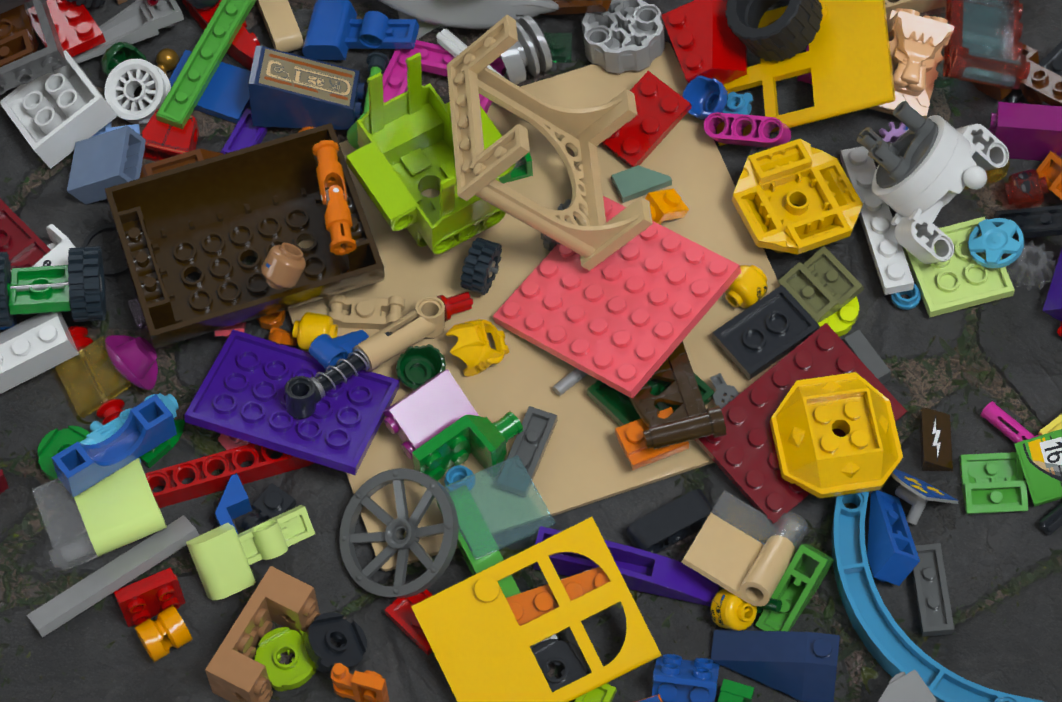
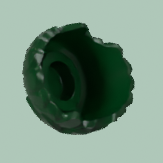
[396,344,446,390]

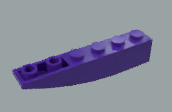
[533,526,720,606]

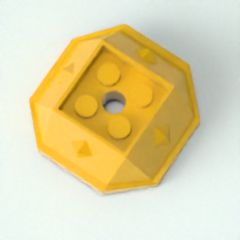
[732,139,863,255]
[770,372,903,498]

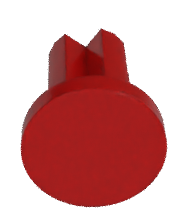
[437,292,473,321]

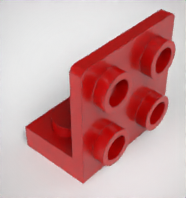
[114,567,186,627]

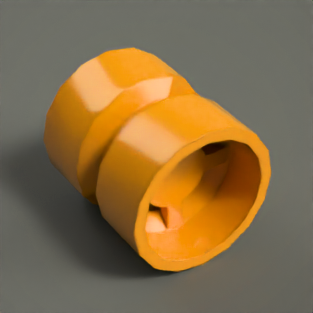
[134,605,193,662]

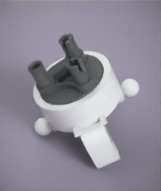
[857,101,1009,264]

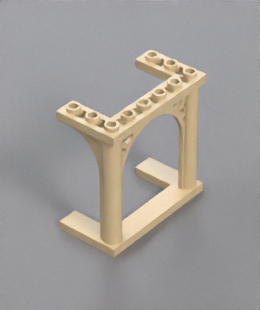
[447,15,653,271]

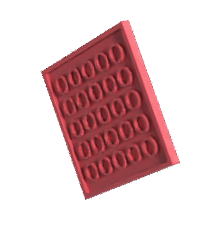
[493,196,741,399]

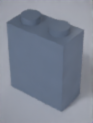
[67,126,146,205]

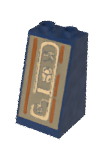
[248,46,365,130]

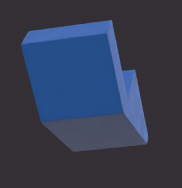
[215,473,252,534]

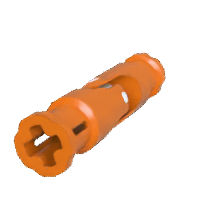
[312,140,357,255]

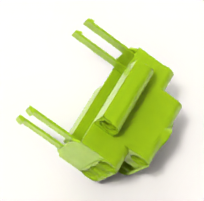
[346,52,516,254]

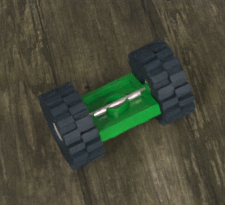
[0,246,106,327]

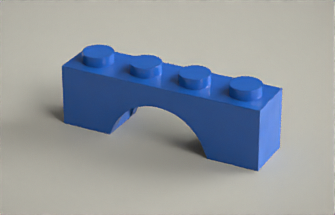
[51,394,177,498]

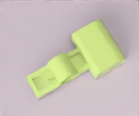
[186,505,315,600]

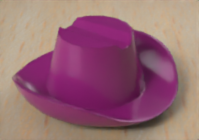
[105,335,158,390]

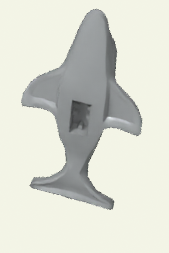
[378,0,559,40]

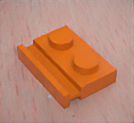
[615,407,689,470]

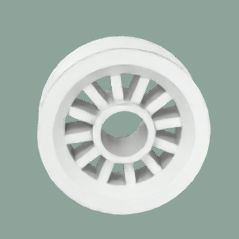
[105,59,171,124]

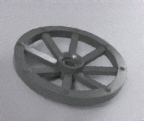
[339,468,459,599]

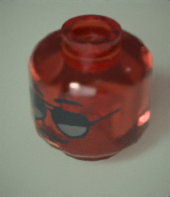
[1004,169,1049,209]

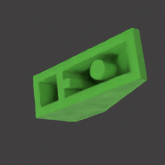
[755,544,835,631]

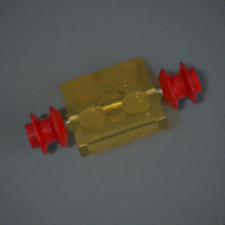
[55,326,132,425]

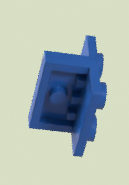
[652,654,719,702]

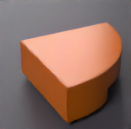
[268,327,297,346]

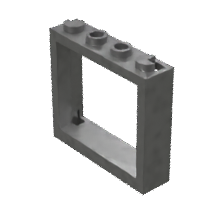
[0,0,68,95]

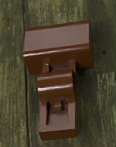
[968,35,1062,107]

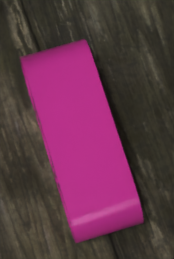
[704,112,791,148]

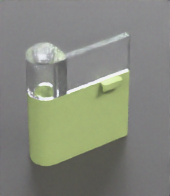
[32,458,167,571]

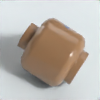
[261,243,306,290]

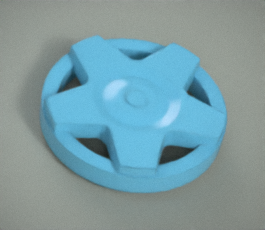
[968,218,1024,268]

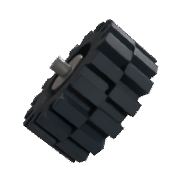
[460,237,502,295]

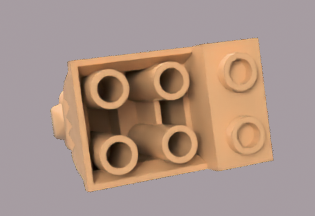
[869,8,955,116]

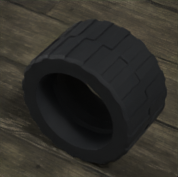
[725,0,823,62]

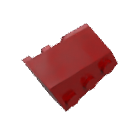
[662,0,747,85]

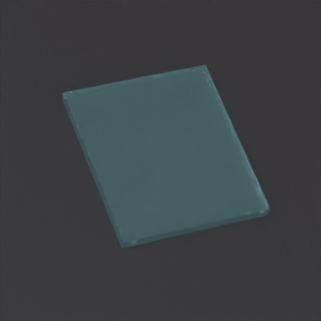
[444,455,556,560]

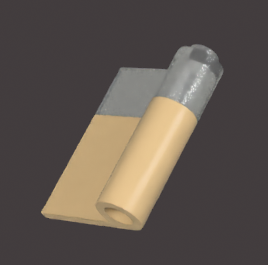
[681,490,808,607]

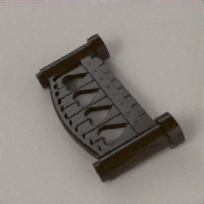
[628,341,727,450]

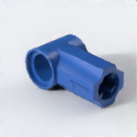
[309,330,369,370]

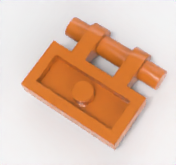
[330,663,390,702]

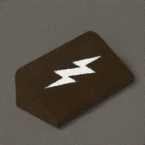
[919,408,953,471]

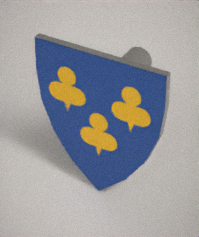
[891,469,959,525]

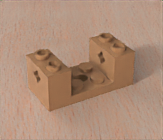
[205,566,321,702]

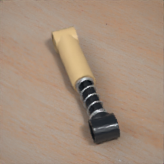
[285,296,445,419]

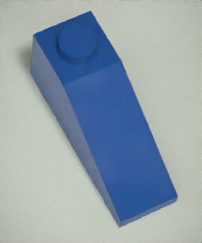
[867,490,920,586]

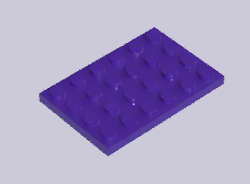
[185,330,400,475]

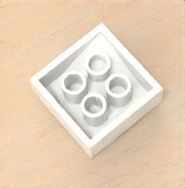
[0,50,118,169]

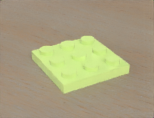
[902,217,1015,318]

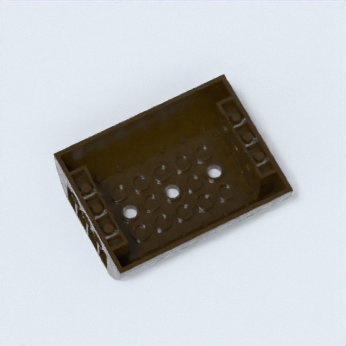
[105,123,385,349]

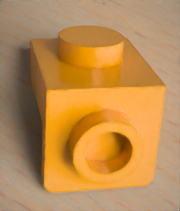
[645,188,689,225]

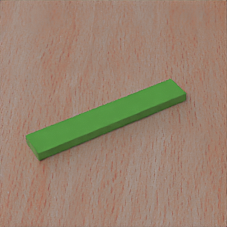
[156,0,256,129]

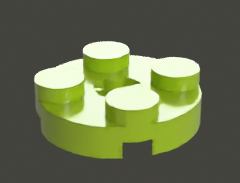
[254,627,317,692]

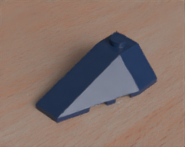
[711,630,840,702]

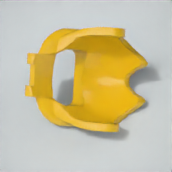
[445,319,509,377]

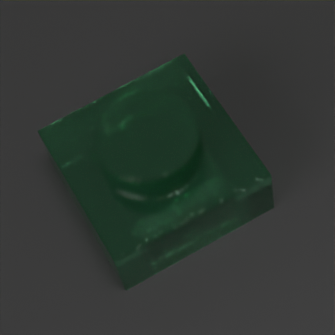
[544,33,572,63]

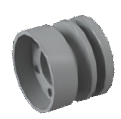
[498,15,553,85]

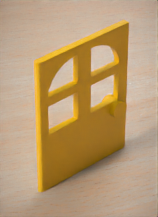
[717,0,895,146]
[411,517,662,702]

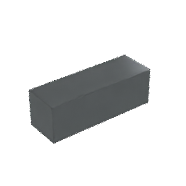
[843,330,891,384]

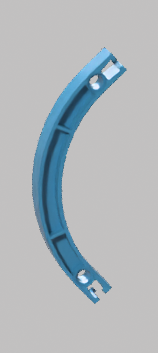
[831,491,1045,702]

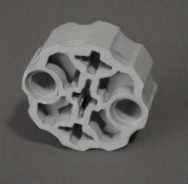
[582,0,665,74]

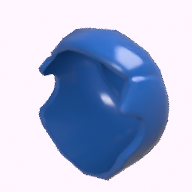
[682,75,728,120]

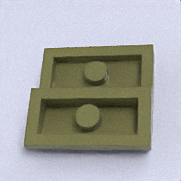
[778,246,864,323]

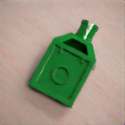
[412,411,523,487]

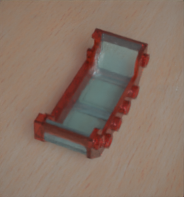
[943,0,1030,90]

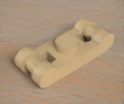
[327,294,405,330]

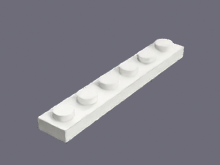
[840,146,914,295]

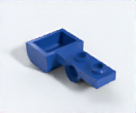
[302,0,420,60]

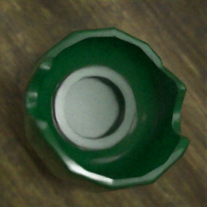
[101,42,147,87]

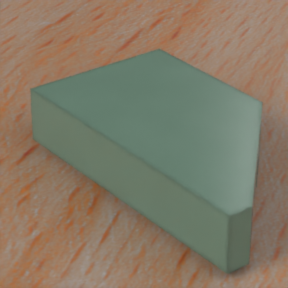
[611,165,672,203]

